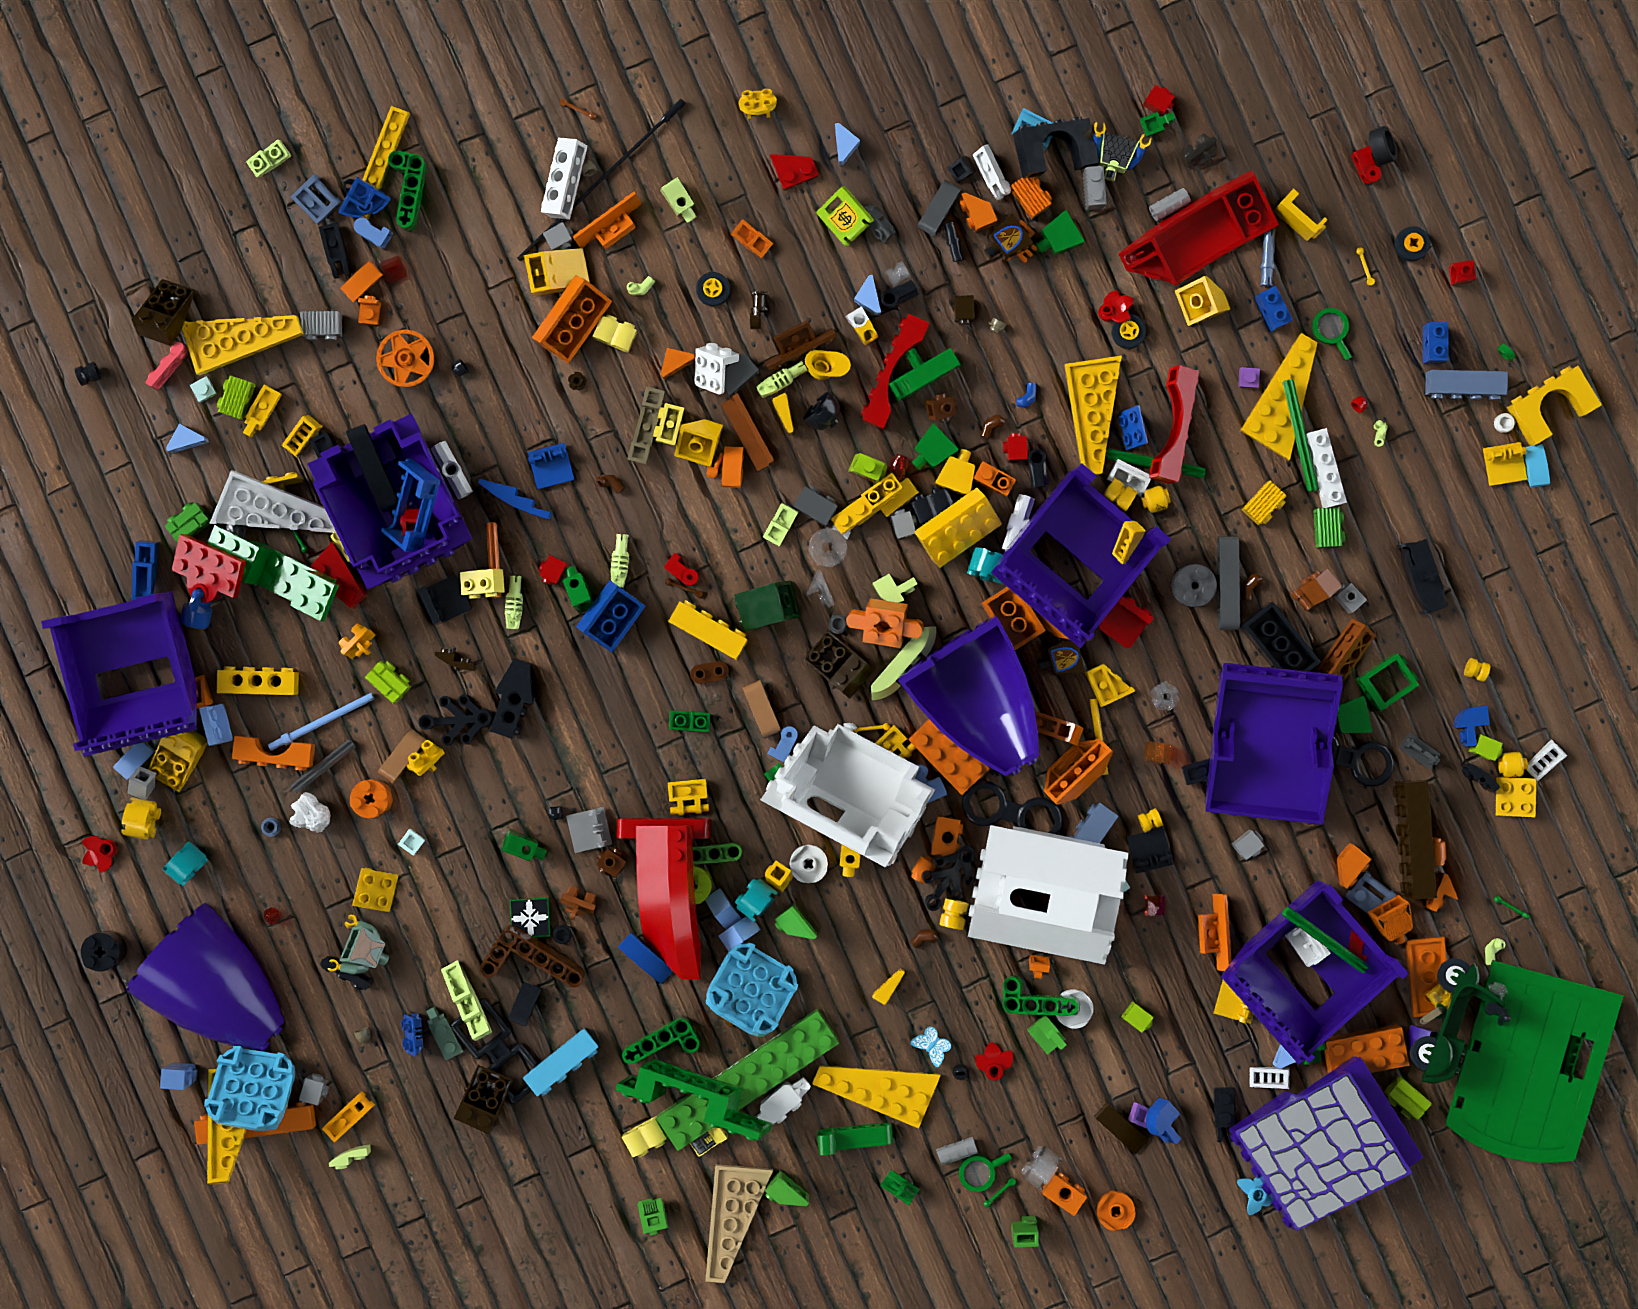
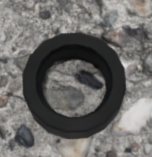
[1369,126,1397,165]

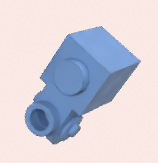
[915,764,947,803]

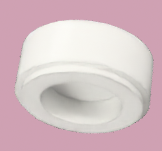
[1494,413,1515,433]

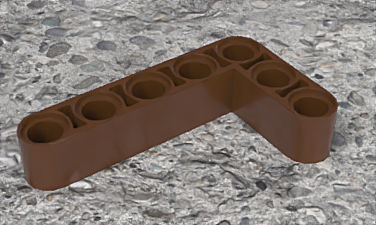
[480,925,585,988]

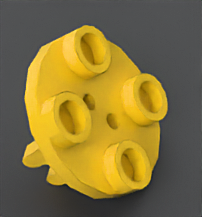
[739,89,777,119]

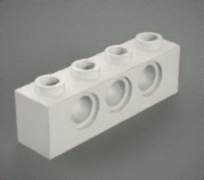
[541,138,587,220]
[1306,428,1347,508]

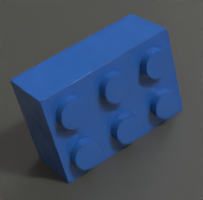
[576,580,646,653]

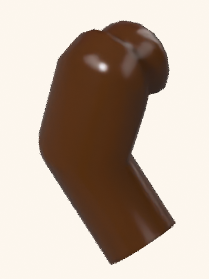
[980,415,1005,439]
[596,475,625,494]
[1243,574,1263,600]
[910,929,939,949]

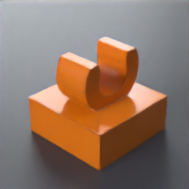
[1029,955,1050,979]

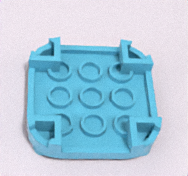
[706,943,798,1037]
[204,1046,295,1131]

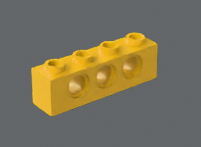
[217,666,299,695]

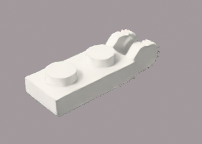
[973,144,1011,200]

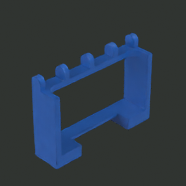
[381,458,440,552]

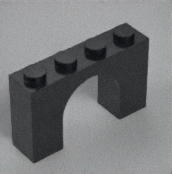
[1013,117,1100,179]

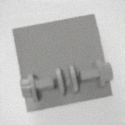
[566,807,612,853]

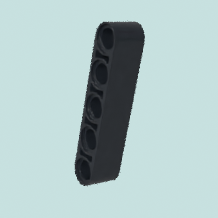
[346,424,399,513]

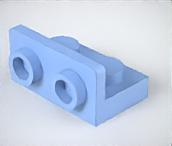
[199,704,233,746]

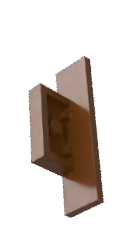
[764,320,837,370]

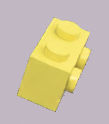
[653,403,684,446]
[460,569,505,599]

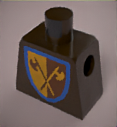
[984,214,1033,260]
[1037,639,1086,675]

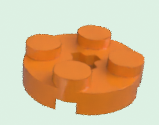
[1096,1190,1135,1231]

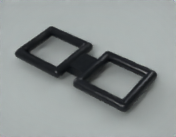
[450,998,539,1104]

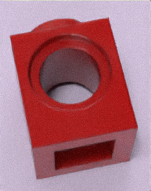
[1448,260,1476,286]

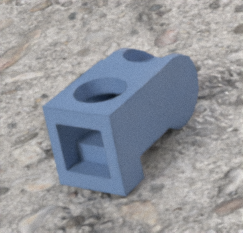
[354,218,393,250]
[767,726,798,762]

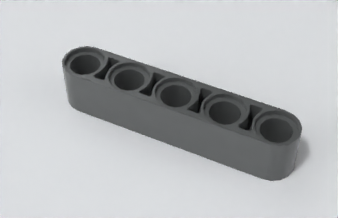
[1217,536,1240,630]

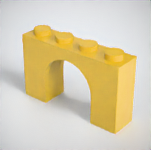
[1507,366,1602,446]

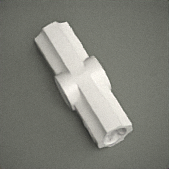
[430,441,473,499]
[1002,494,1035,550]

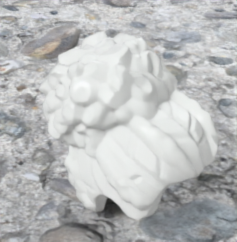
[290,793,331,833]

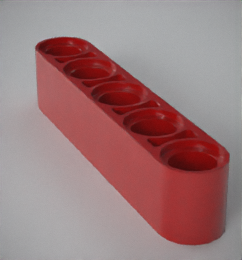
[617,818,711,839]

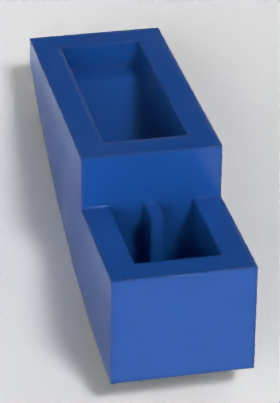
[131,540,159,600]
[618,932,673,984]

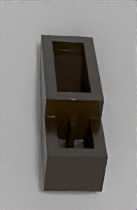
[1094,1102,1149,1154]

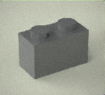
[724,353,759,397]
[793,486,838,527]

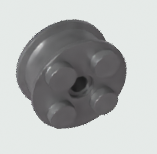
[1171,564,1217,607]

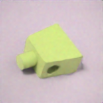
[660,177,697,223]

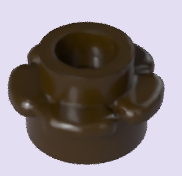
[568,372,587,391]

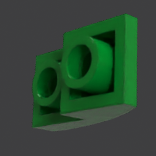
[669,710,710,732]

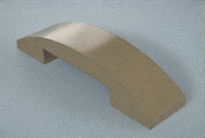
[627,386,665,465]

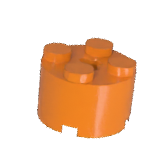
[350,779,393,818]

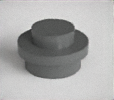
[829,615,848,634]

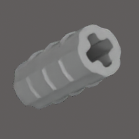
[1149,188,1191,221]
[936,1137,978,1166]

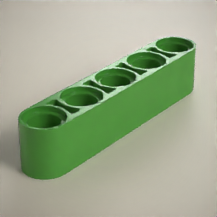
[693,842,743,865]

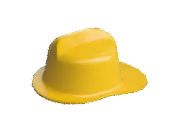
[805,350,851,380]

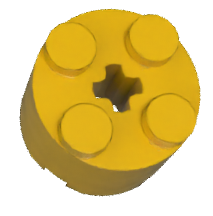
[122,797,161,840]

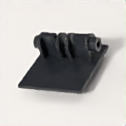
[1126,827,1173,874]

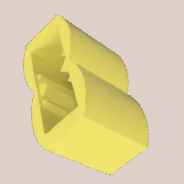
[592,314,637,353]
[622,1116,667,1158]

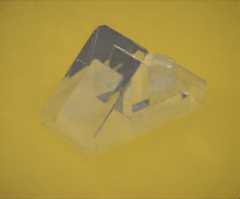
[806,569,835,608]

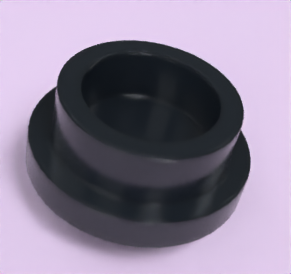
[553,925,572,944]

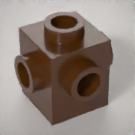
[925,393,957,422]
[596,847,628,878]

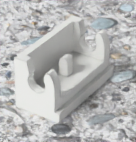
[1107,459,1151,497]
[1285,926,1331,967]

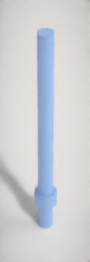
[268,693,375,751]

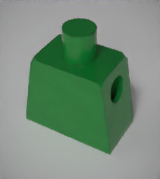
[1035,210,1085,256]
[911,423,959,470]
[563,566,594,613]
[1335,696,1372,733]
[501,829,547,862]

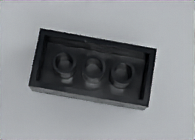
[1240,602,1321,672]

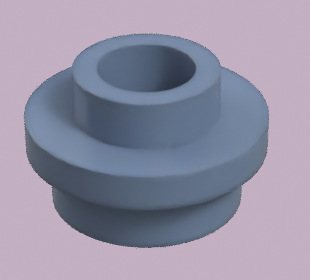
[261,817,281,837]

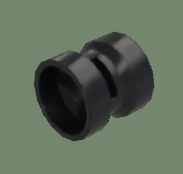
[75,362,101,386]

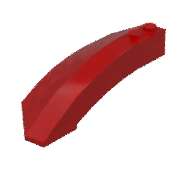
[1118,170,1279,286]
[636,825,701,980]

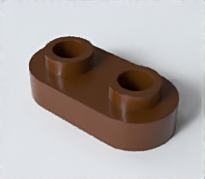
[690,661,729,684]

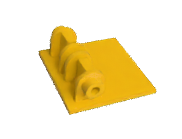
[1483,442,1527,486]
[1496,777,1536,817]
[352,867,399,912]
[1214,980,1253,1024]

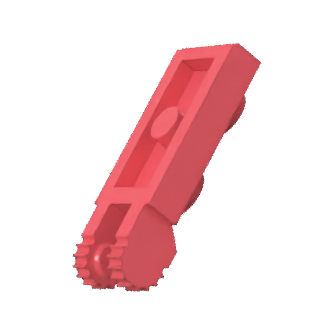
[145,342,189,390]

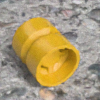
[1103,477,1138,512]
[939,898,969,930]

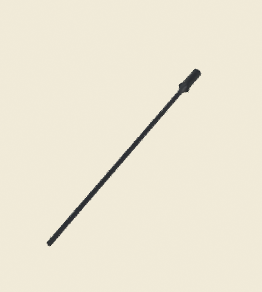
[517,99,686,261]

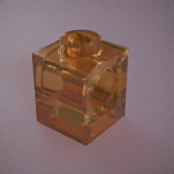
[1143,741,1174,764]

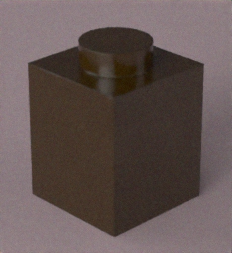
[953,295,975,325]

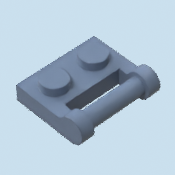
[291,174,343,226]
[1344,870,1397,915]

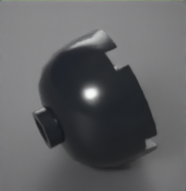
[803,392,840,430]

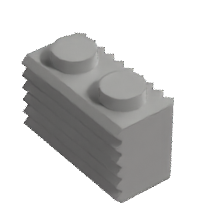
[1082,166,1107,210]
[300,311,342,341]

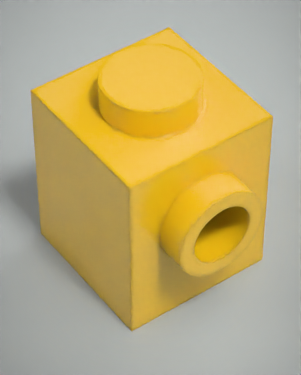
[765,861,793,892]

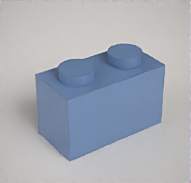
[160,1063,198,1090]

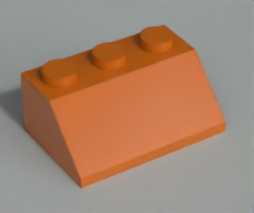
[980,587,1046,650]

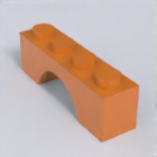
[232,736,315,771]

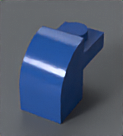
[1454,706,1490,746]
[1146,1098,1181,1144]

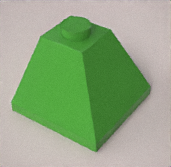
[775,903,817,939]
[765,1170,809,1206]

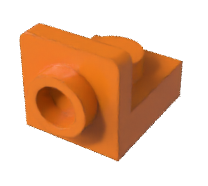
[358,296,381,326]

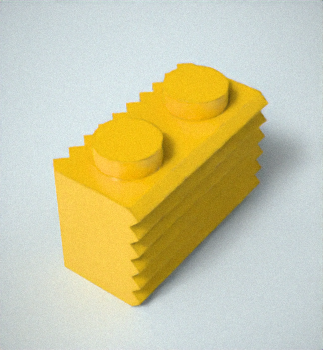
[1241,481,1287,525]

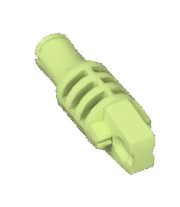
[756,361,807,398]
[610,534,629,588]
[505,576,523,630]

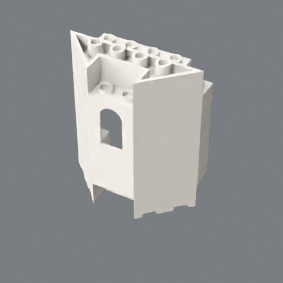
[760,724,935,867]
[968,825,1128,965]

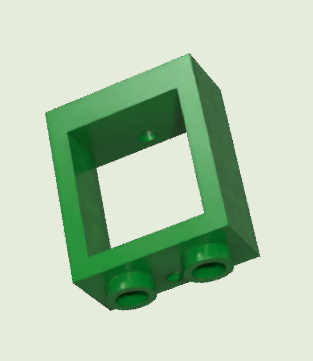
[1355,653,1419,711]

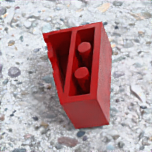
[310,542,367,609]

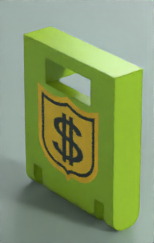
[816,186,874,247]

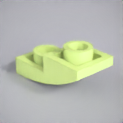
[246,139,291,178]
[329,1144,371,1169]

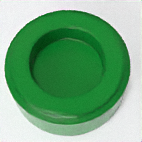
[1497,343,1516,362]

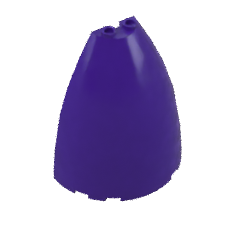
[898,616,1039,776]
[126,903,284,1052]

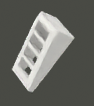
[1526,740,1567,781]
[1250,1067,1290,1089]

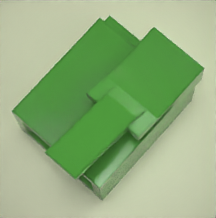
[1027,1015,1066,1055]
[637,1198,669,1236]
[1011,1216,1039,1247]

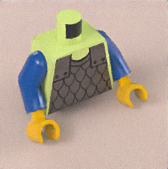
[1093,122,1152,181]

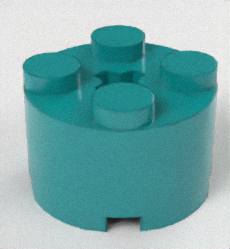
[967,547,1003,584]
[162,841,208,886]
[735,878,778,923]

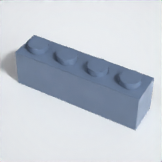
[1425,370,1508,400]
[1069,802,1118,843]

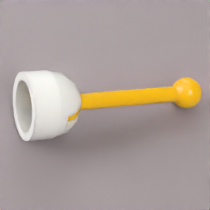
[844,723,890,734]

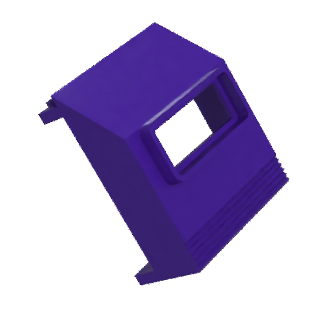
[991,464,1171,648]
[41,592,197,757]
[1221,880,1409,1065]

